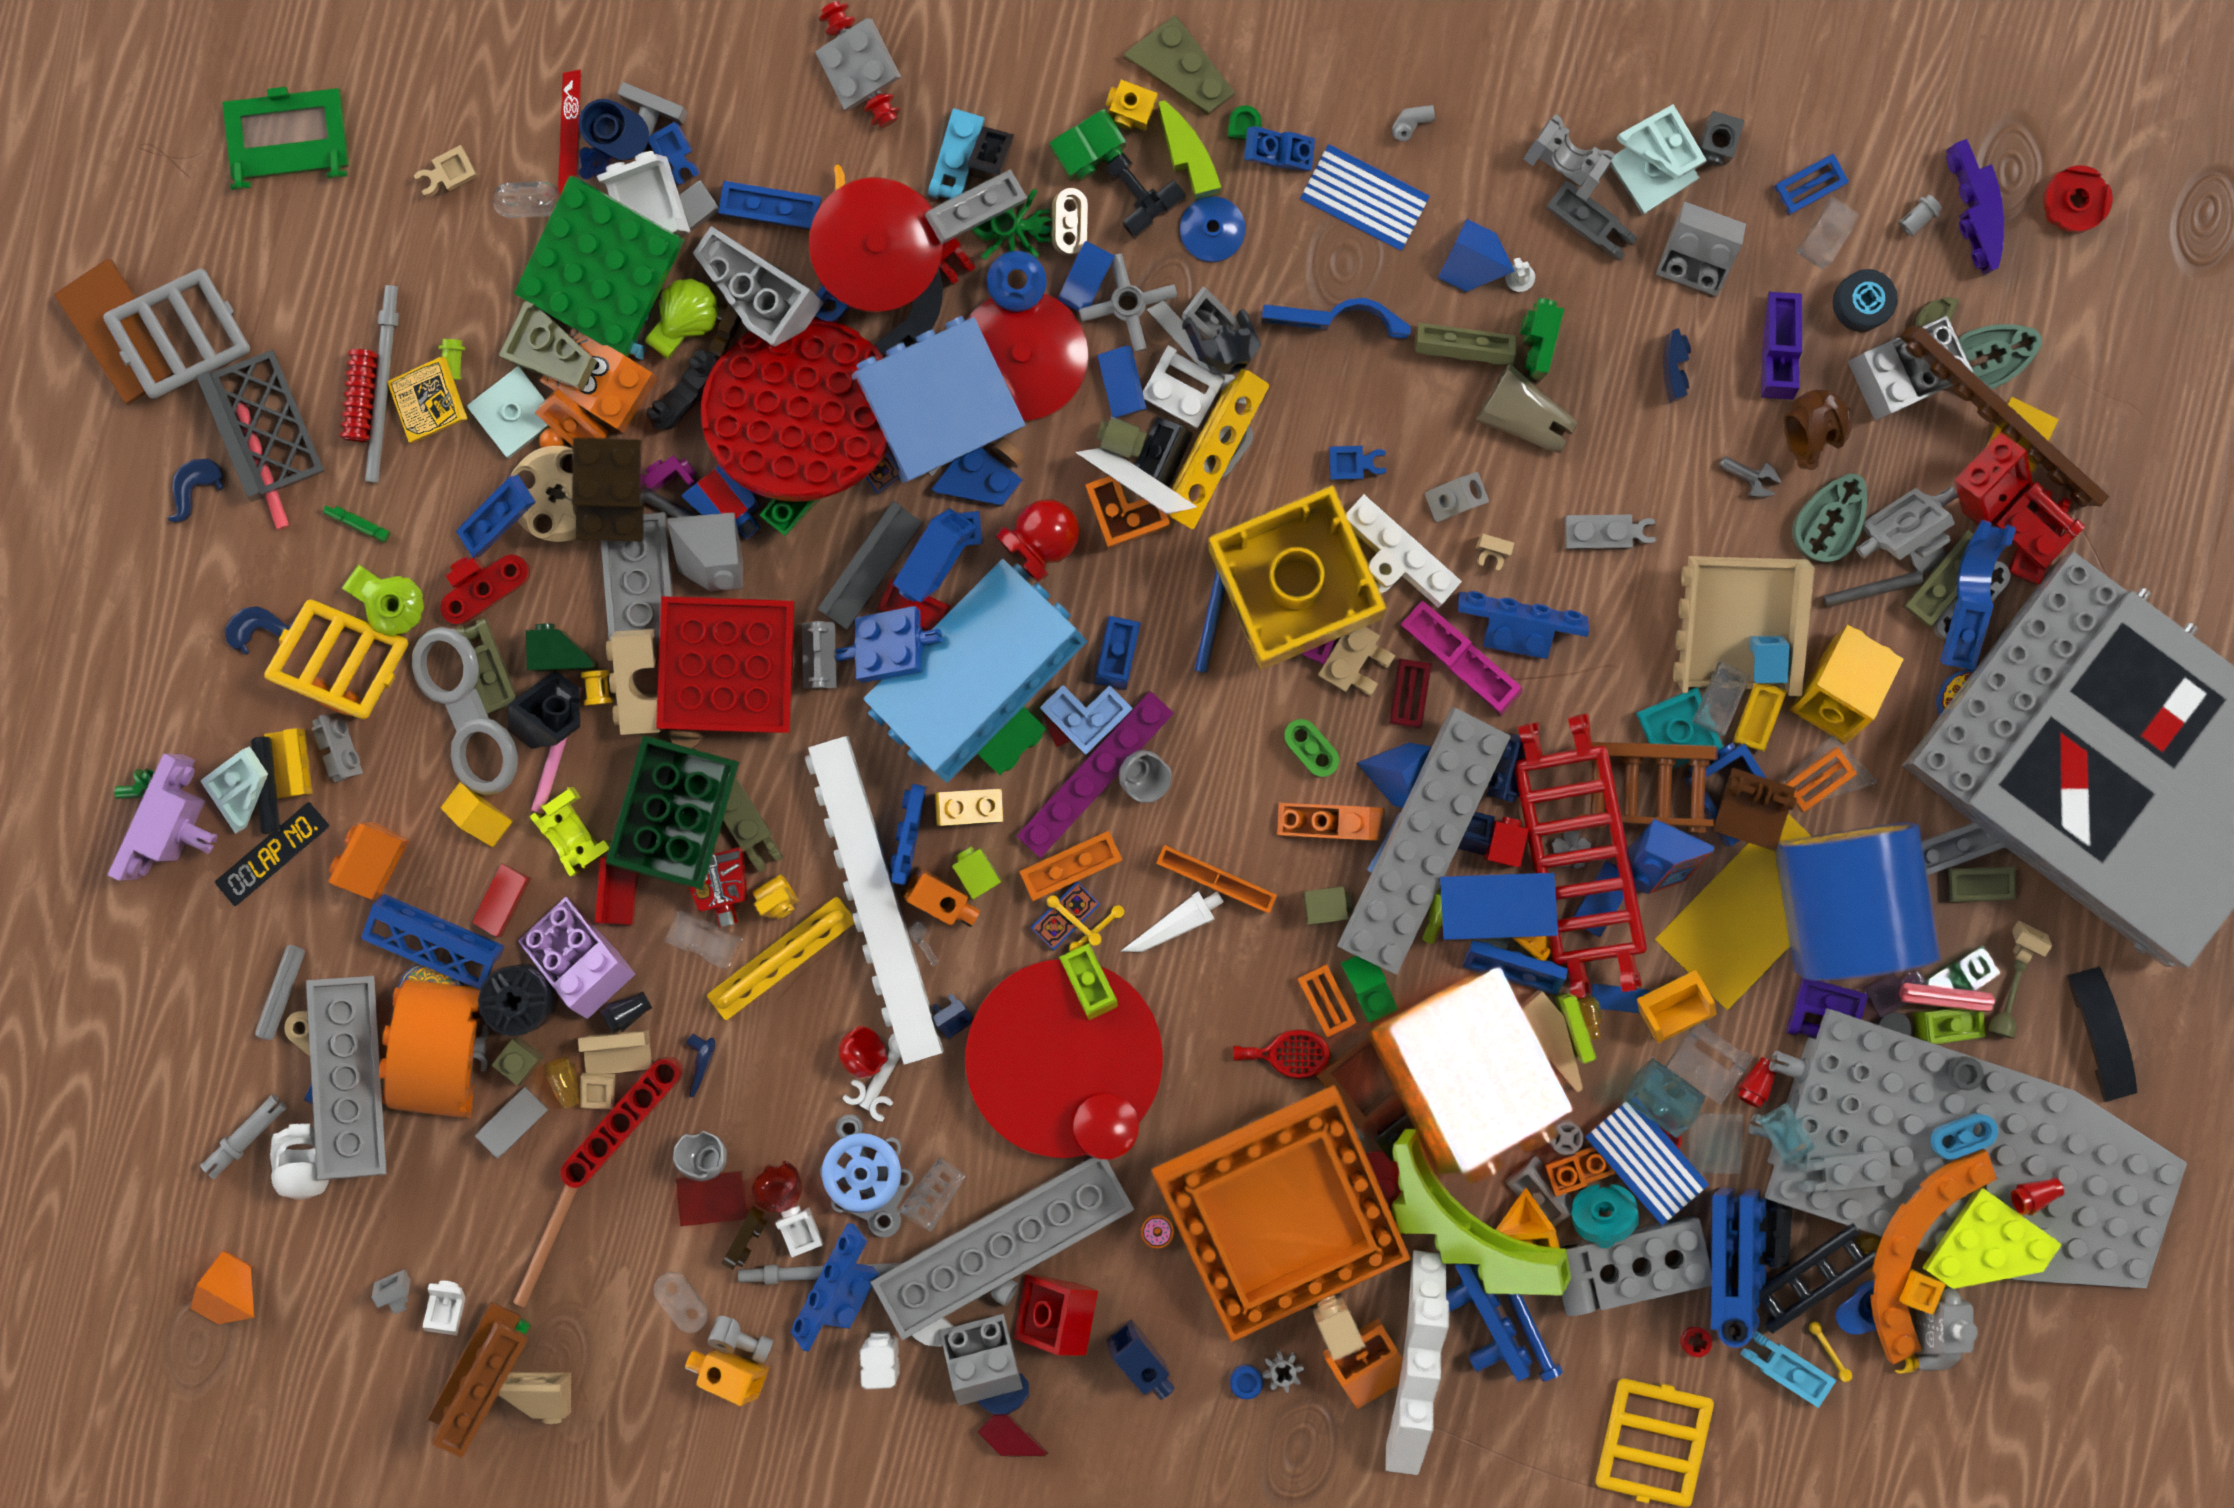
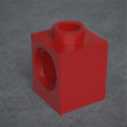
[1484,816,1529,868]

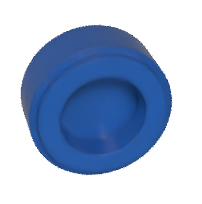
[1230,1364,1263,1399]

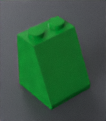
[977,706,1046,775]

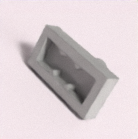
[618,82,688,136]

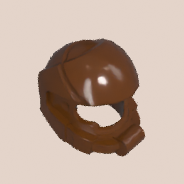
[1784,390,1853,470]

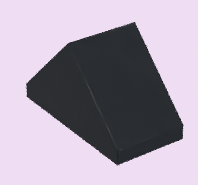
[968,126,1014,181]

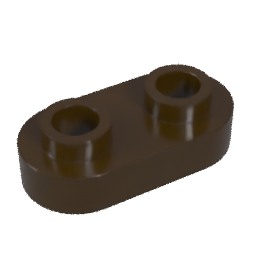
[722,1206,767,1270]

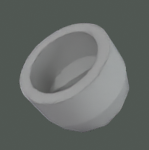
[990,1279,1018,1307]

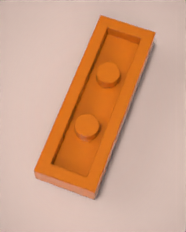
[1019,830,1123,901]

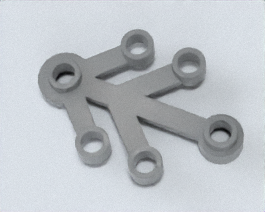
[820,1114,914,1237]

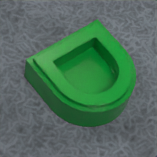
[1227,105,1262,140]

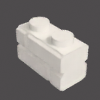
[860,1331,900,1389]

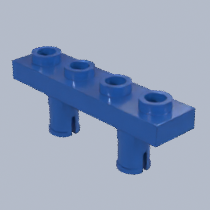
[1446,1264,1532,1382]

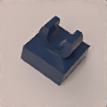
[932,994,974,1039]

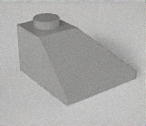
[668,513,744,591]

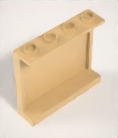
[1673,556,1814,696]

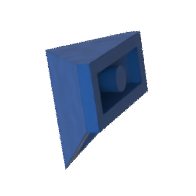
[1437,219,1515,293]
[1357,742,1432,808]

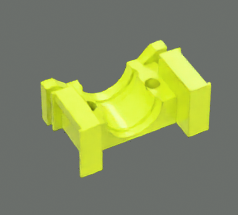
[530,787,611,877]

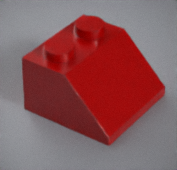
[1013,1274,1098,1356]

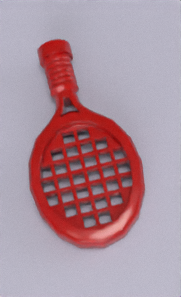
[1233,1029,1331,1079]

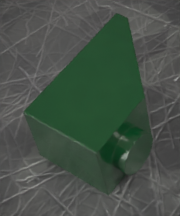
[526,623,598,671]

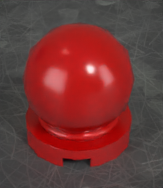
[995,499,1080,583]

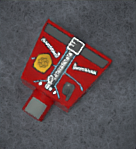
[689,847,748,927]

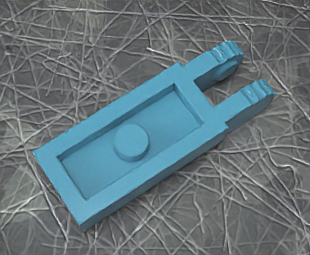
[1740,1331,1836,1408]

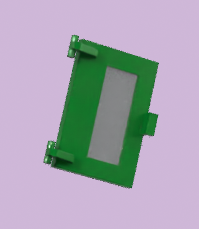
[222,87,349,190]

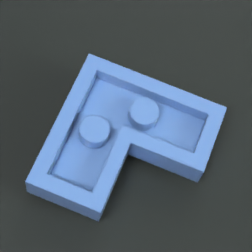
[1040,685,1133,755]

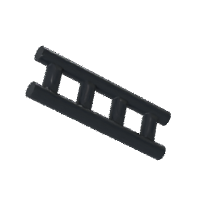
[1759,1223,1876,1334]

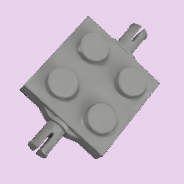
[1856,486,1958,560]

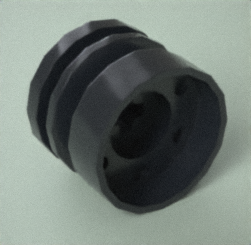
[478,963,558,1036]

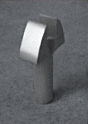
[1719,456,1781,498]

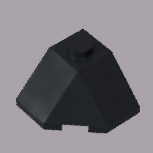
[508,670,580,749]

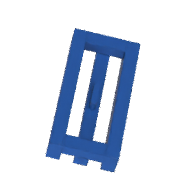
[1774,153,1849,215]

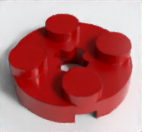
[2043,165,2113,233]

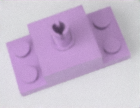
[108,753,217,881]

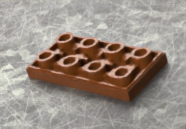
[54,258,174,405]

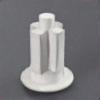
[1506,258,1535,292]

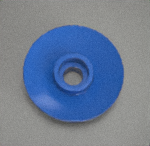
[1180,196,1245,262]

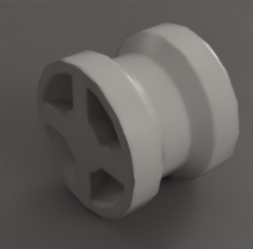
[1547,1119,1583,1155]

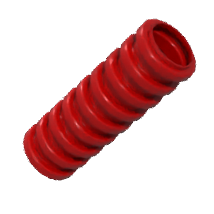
[339,349,378,442]

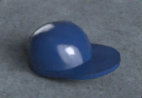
[578,99,649,160]

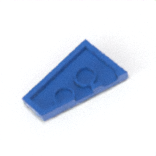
[889,784,927,884]

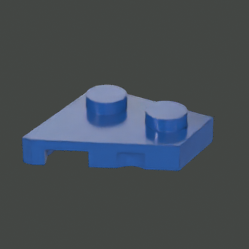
[932,448,1023,506]

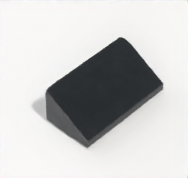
[1135,417,1193,488]

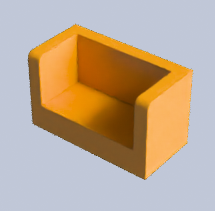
[1637,970,1717,1044]

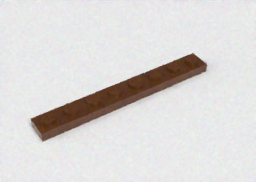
[1899,326,2110,507]

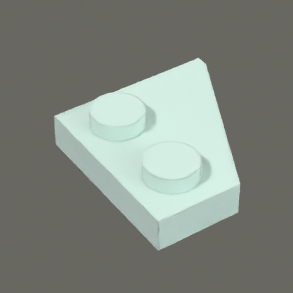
[1617,104,1707,180]
[200,746,268,834]

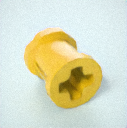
[581,670,613,705]

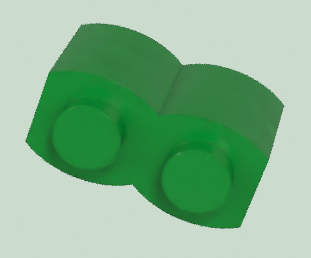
[1049,108,1126,181]

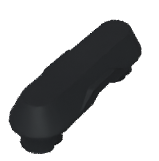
[646,350,718,430]

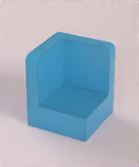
[1749,636,1789,683]

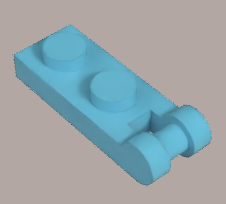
[927,108,985,200]

